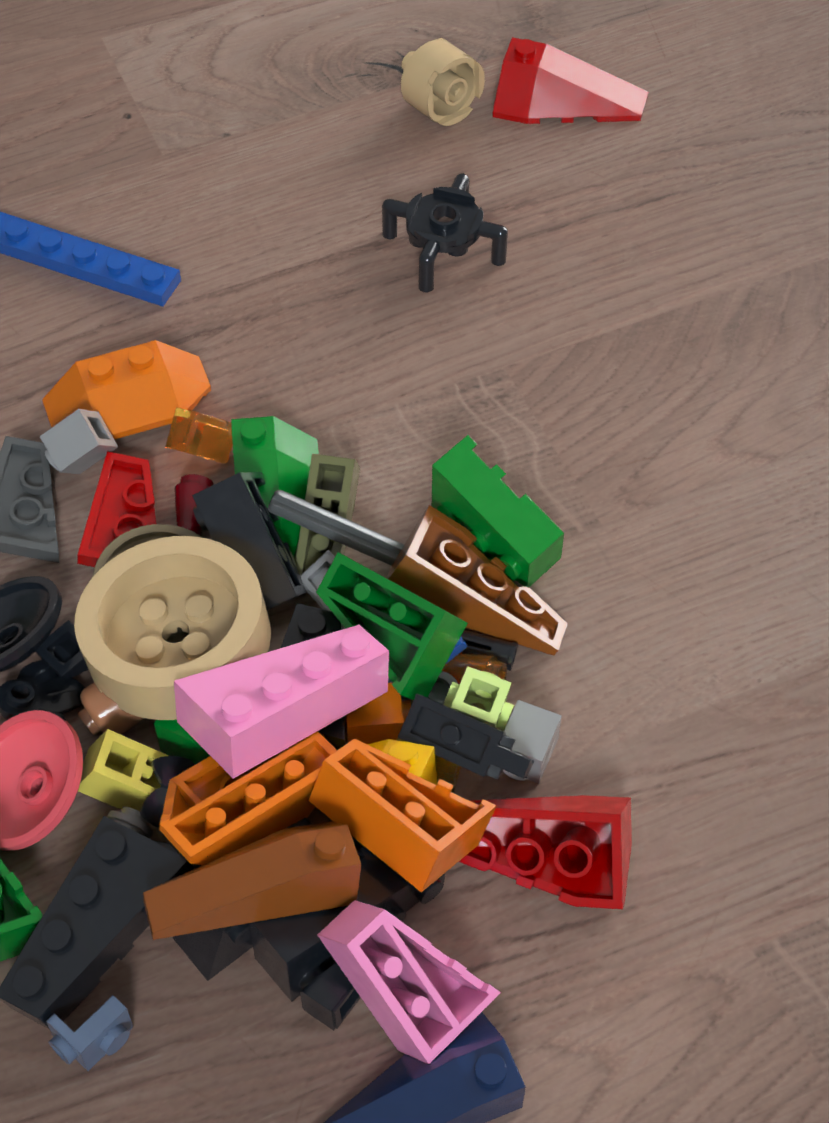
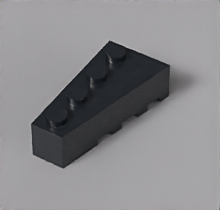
[0,816,195,1030]
[249,846,445,1002]

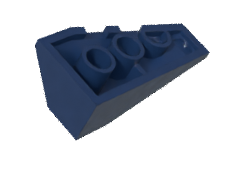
[323,1012,526,1123]

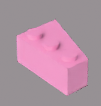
[317,900,501,1064]

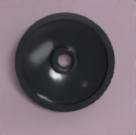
[0,576,62,672]

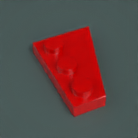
[77,451,157,567]

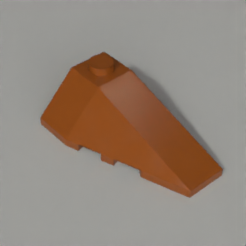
[386,505,567,656]
[143,821,361,940]

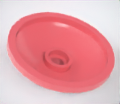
[0,710,83,851]

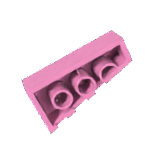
[174,625,389,779]

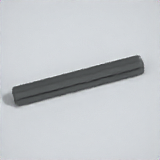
[268,490,404,566]

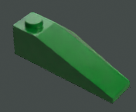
[231,416,319,559]

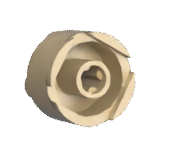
[401,38,485,126]

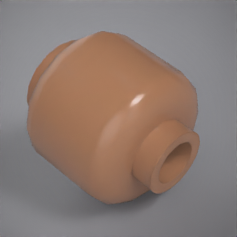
[78,682,144,735]

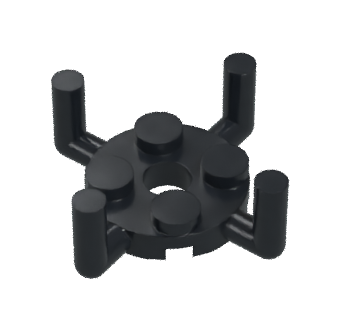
[382,173,508,293]

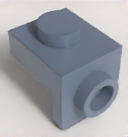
[46,996,133,1071]

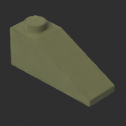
[295,453,360,576]

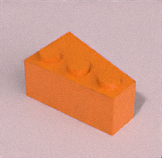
[309,739,497,893]

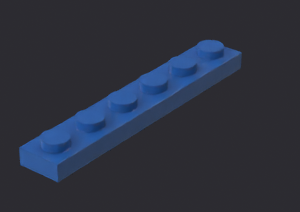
[0,212,181,307]

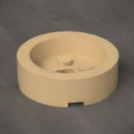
[74,536,271,720]

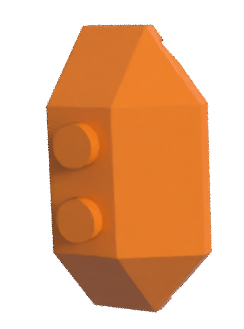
[42,340,211,440]
[159,731,337,865]

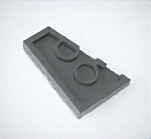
[0,436,59,563]

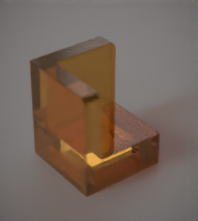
[165,407,233,464]

